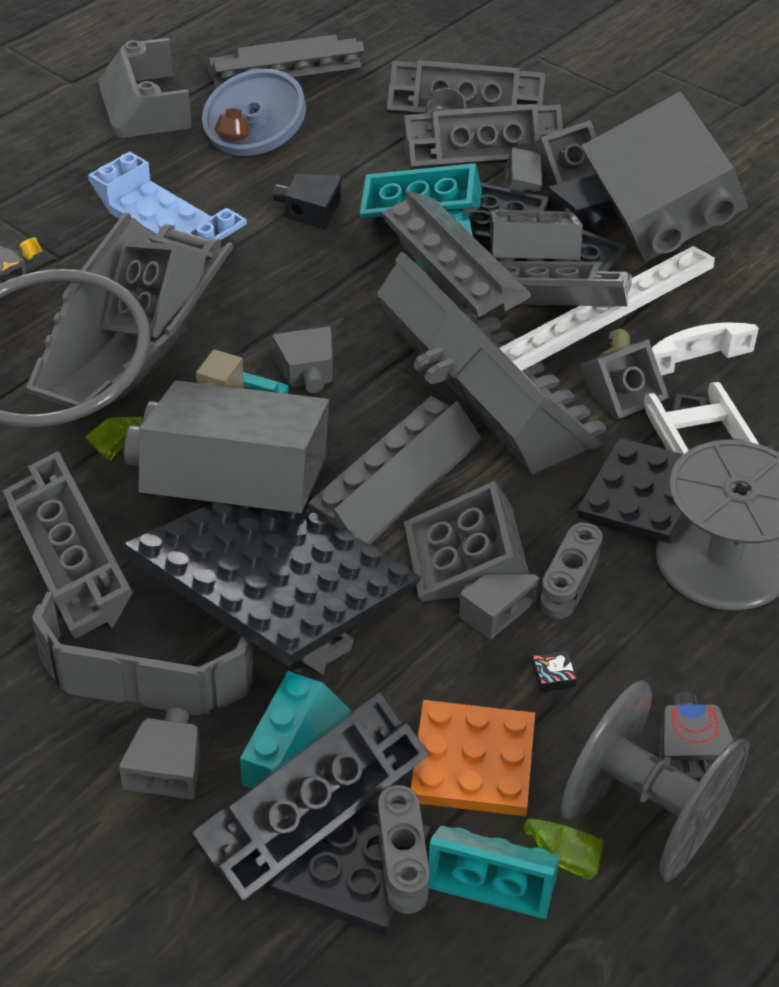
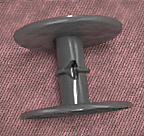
[656,440,779,611]
[561,680,750,882]

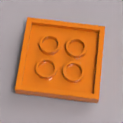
[411,700,535,816]

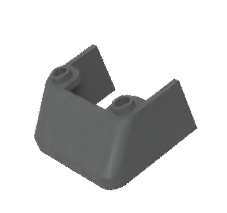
[98,38,192,138]

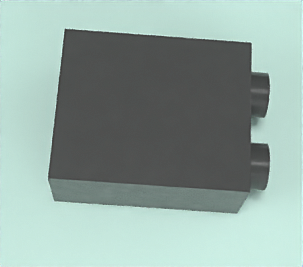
[581,91,748,262]
[124,380,329,513]

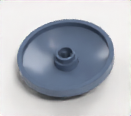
[202,69,306,156]

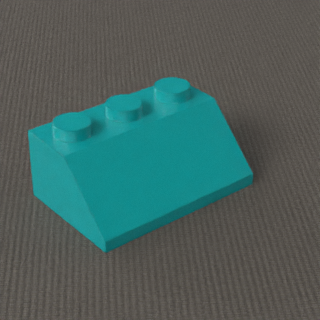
[240,671,351,787]
[428,825,560,919]

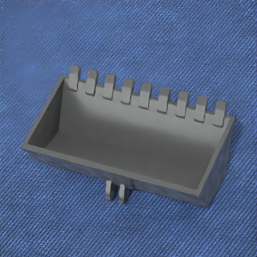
[377,252,606,474]

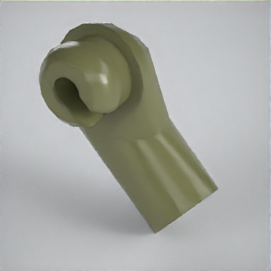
[600,329,630,356]

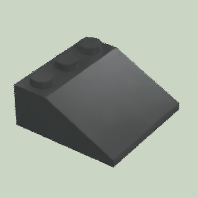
[489,210,583,262]
[100,241,206,338]
[404,481,529,601]

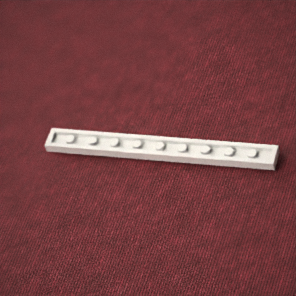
[499,246,715,371]

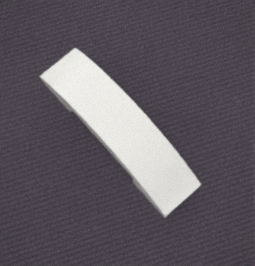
[652,323,759,375]

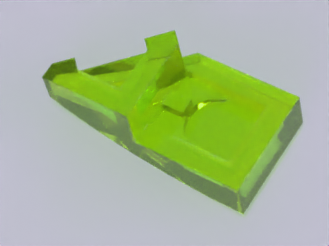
[85,417,144,461]
[523,818,604,881]

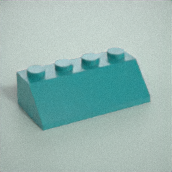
[360,163,482,219]

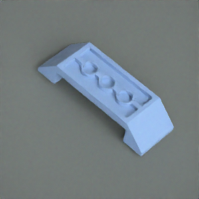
[88,152,247,241]

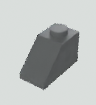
[459,574,540,640]

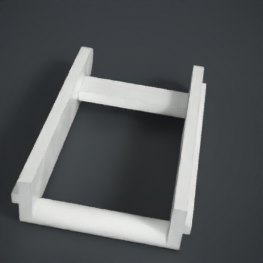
[644,382,759,454]

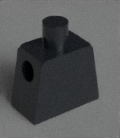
[273,173,341,230]
[547,175,611,233]

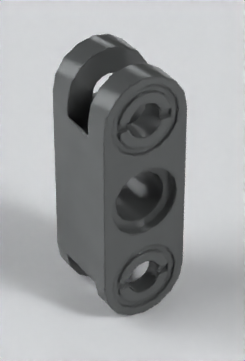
[540,523,603,619]
[378,785,430,914]

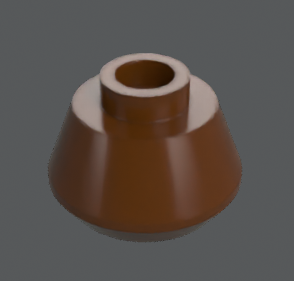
[214,108,251,140]

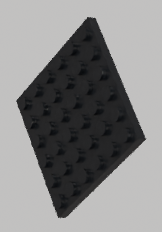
[122,502,421,666]

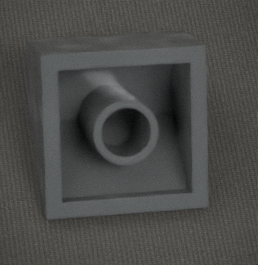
[534,120,597,185]
[580,339,669,419]

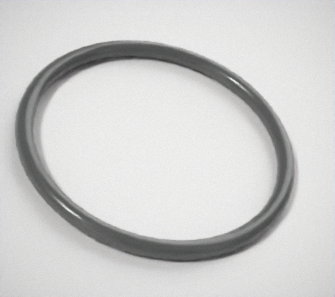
[0,269,150,428]

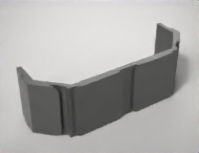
[32,591,253,715]

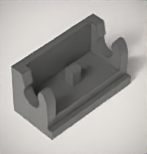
[505,147,542,192]

